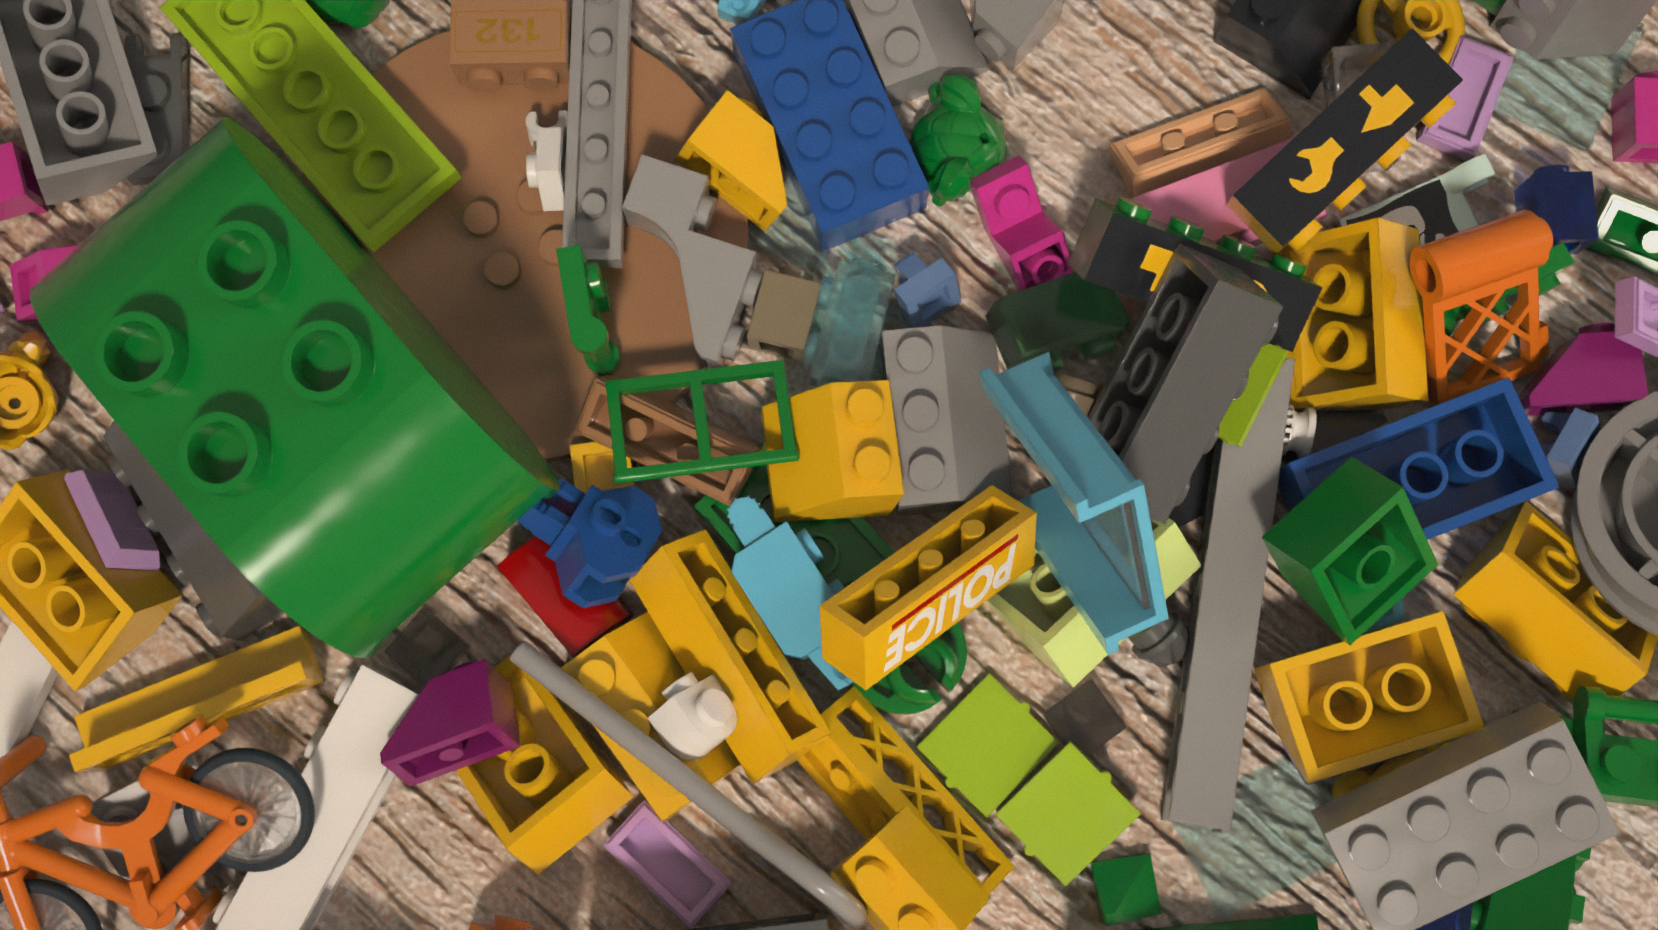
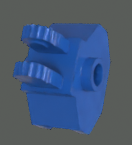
[519,477,663,608]

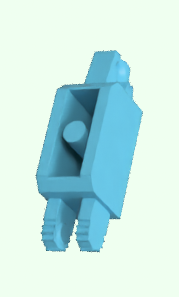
[727,495,853,691]

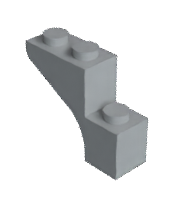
[622,154,764,369]

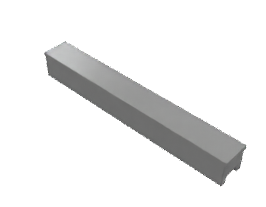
[1161,358,1295,834]

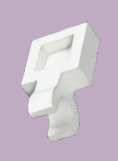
[525,110,568,211]

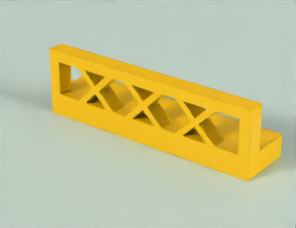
[69,626,325,773]
[797,686,1015,895]

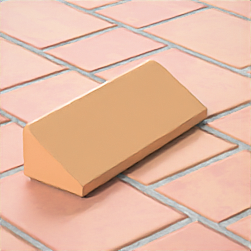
[1110,87,1291,199]

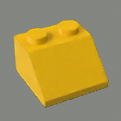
[761,380,904,522]
[828,805,990,930]

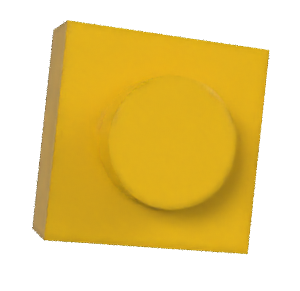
[569,442,636,494]

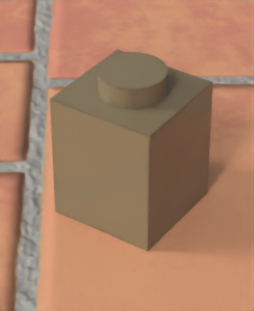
[747,267,822,363]

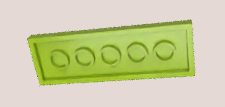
[159,0,462,253]

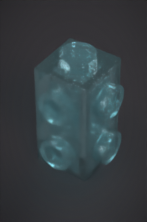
[802,258,896,387]

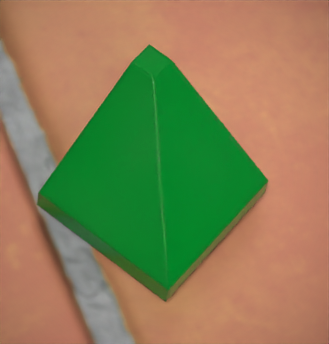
[1090,853,1161,926]

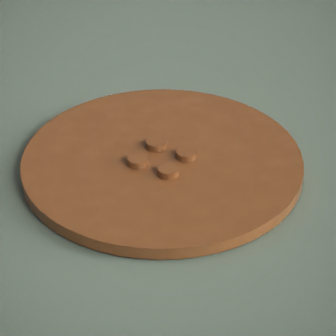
[301,30,750,462]

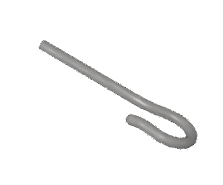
[510,641,868,928]

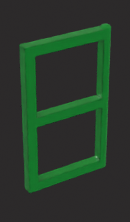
[605,360,800,484]

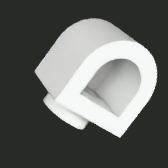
[648,673,737,760]

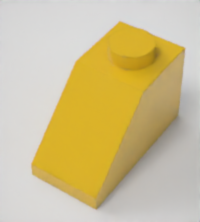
[674,90,787,232]

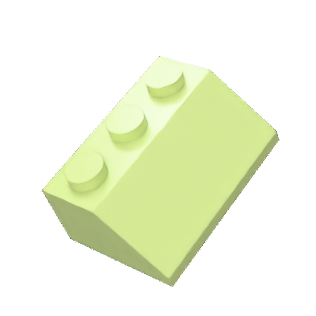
[985,506,1202,688]

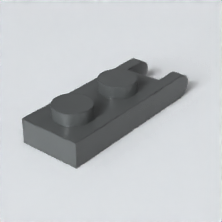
[125,32,190,185]

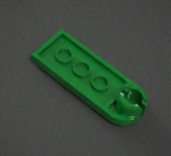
[694,444,967,715]

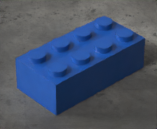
[730,0,930,252]
[1278,377,1560,540]

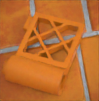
[1409,209,1553,405]

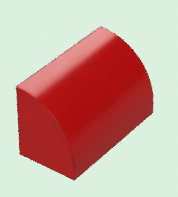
[497,536,634,658]

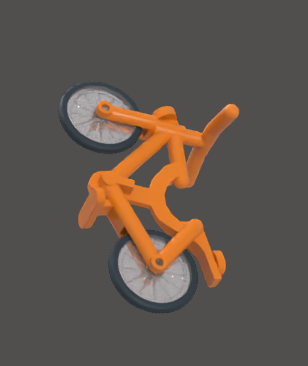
[0,714,315,930]

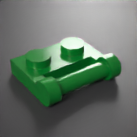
[556,245,621,376]
[1573,686,1658,807]

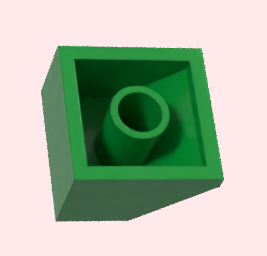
[1262,456,1438,645]

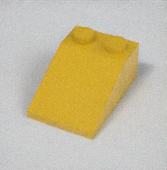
[455,653,634,875]

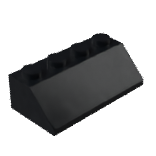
[1213,0,1361,99]

